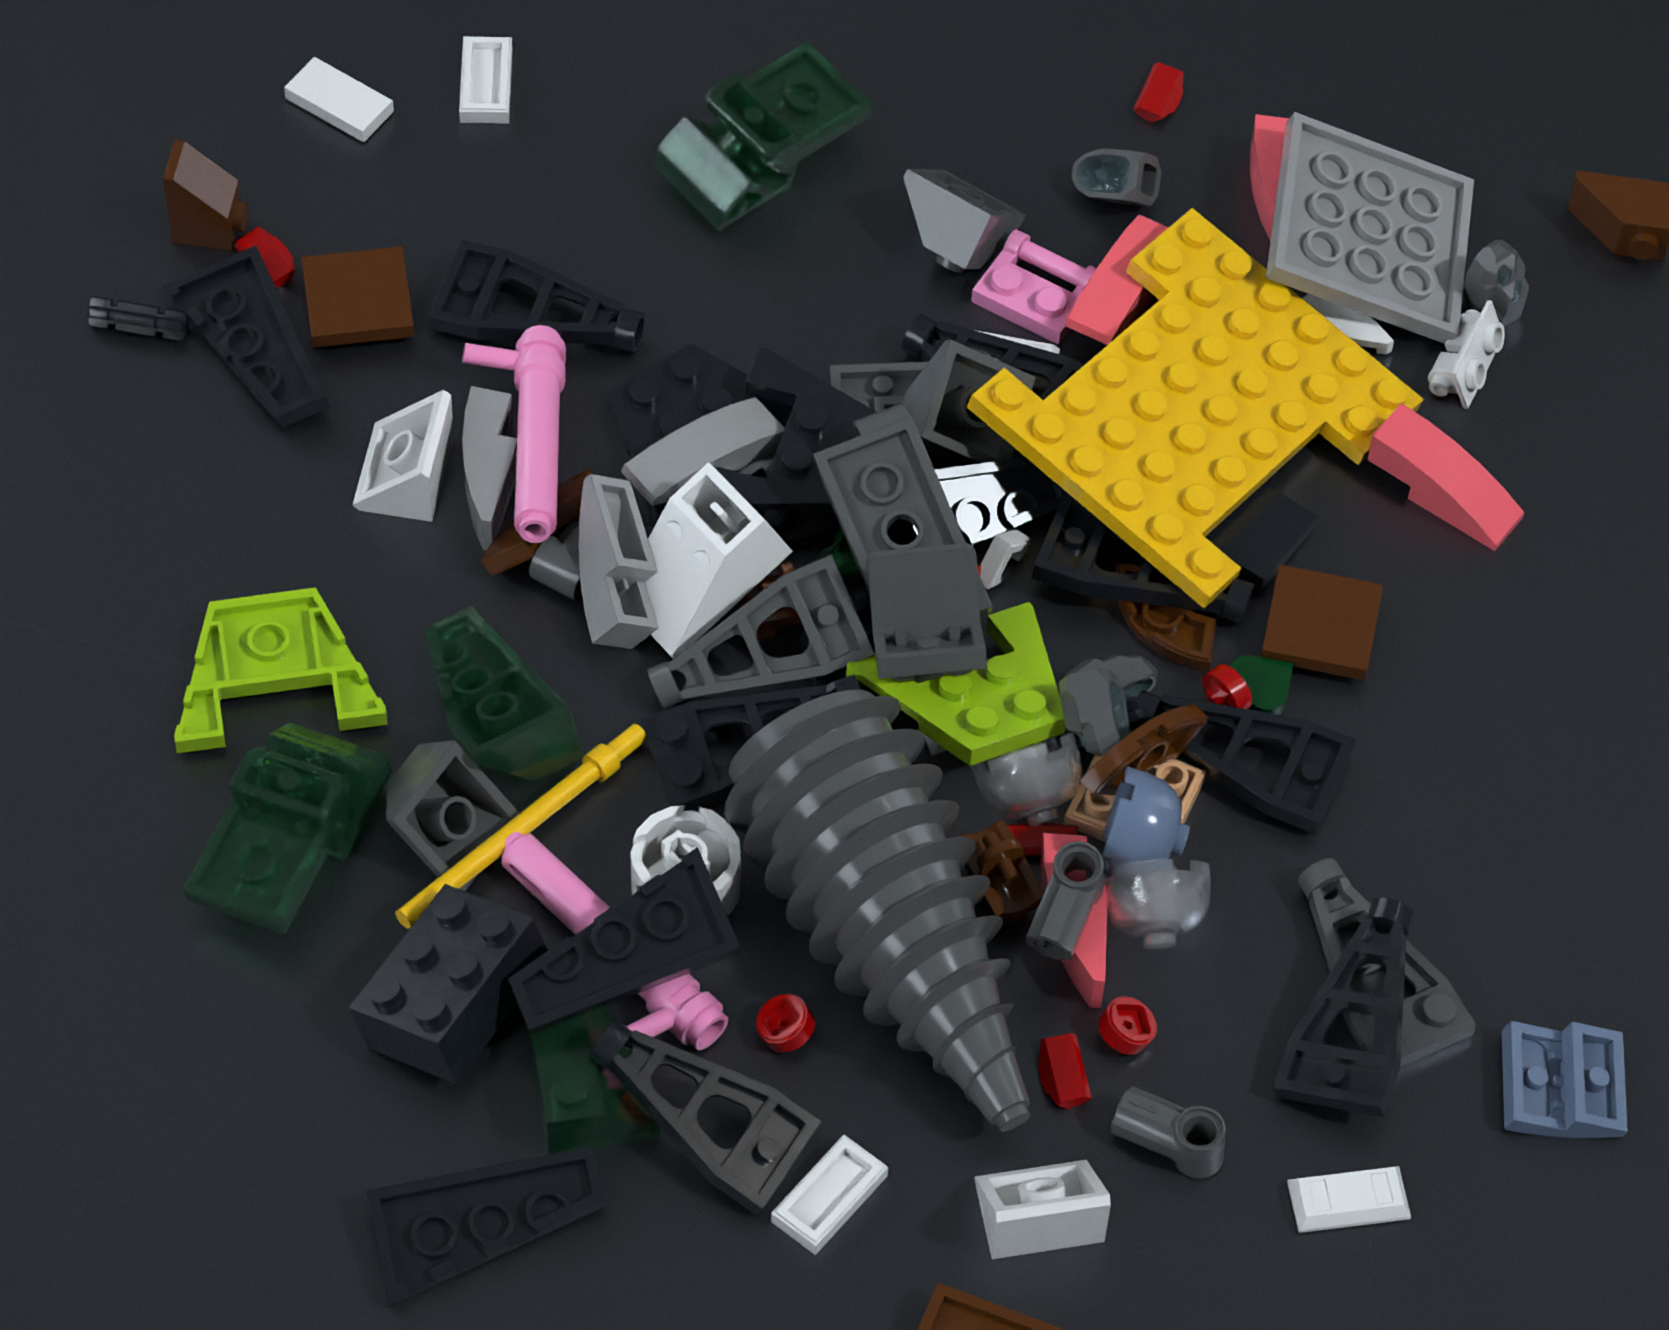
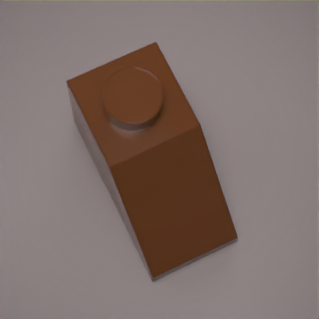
[163,140,248,251]
[1568,170,1669,261]

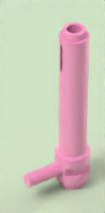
[462,325,566,543]
[501,831,728,1050]

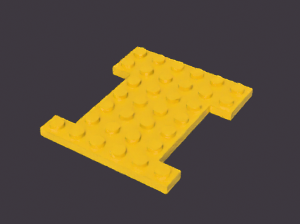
[967,208,1424,608]

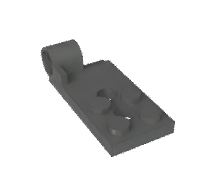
[813,403,993,616]

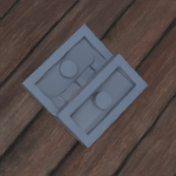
[1501,1021,1628,1138]

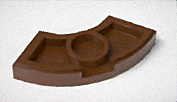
[481,469,592,575]
[1115,562,1216,672]
[1080,705,1208,796]

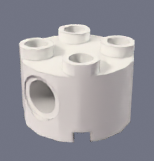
[630,805,741,916]

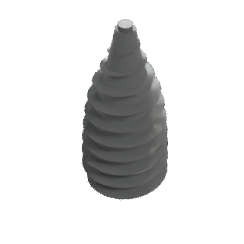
[724,689,1031,1132]

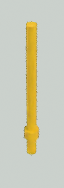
[395,724,647,929]

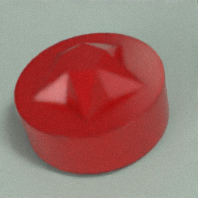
[1201,664,1252,709]
[755,994,815,1053]
[1098,996,1157,1055]

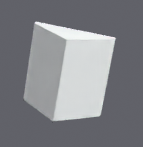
[352,389,454,522]
[975,1160,1111,1259]

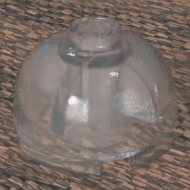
[970,732,1082,826]
[1104,859,1212,949]

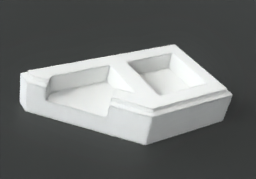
[1302,294,1394,355]

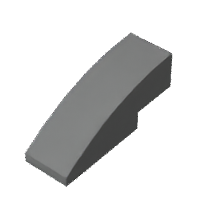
[462,386,517,551]
[621,397,785,506]
[578,474,658,649]

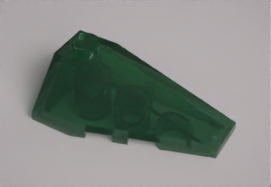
[424,606,583,782]
[527,949,661,1154]

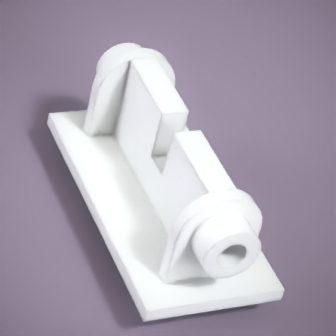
[1428,300,1505,409]

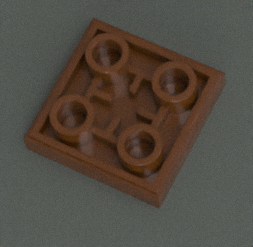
[301,246,415,348]
[1261,564,1383,680]

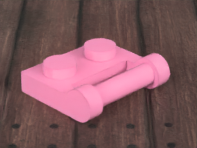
[971,229,1097,345]

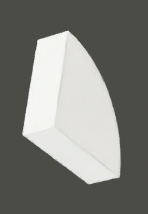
[980,529,1031,589]

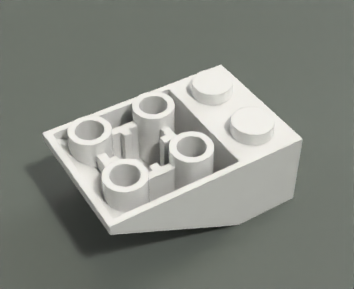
[645,462,793,659]

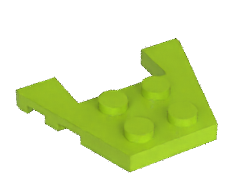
[174,587,388,754]
[846,602,1065,766]

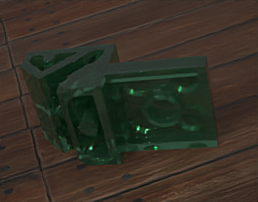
[653,41,873,231]
[182,722,393,935]

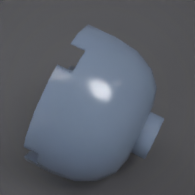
[1102,767,1190,880]

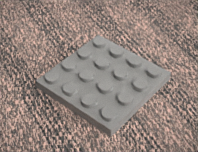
[1266,112,1474,344]

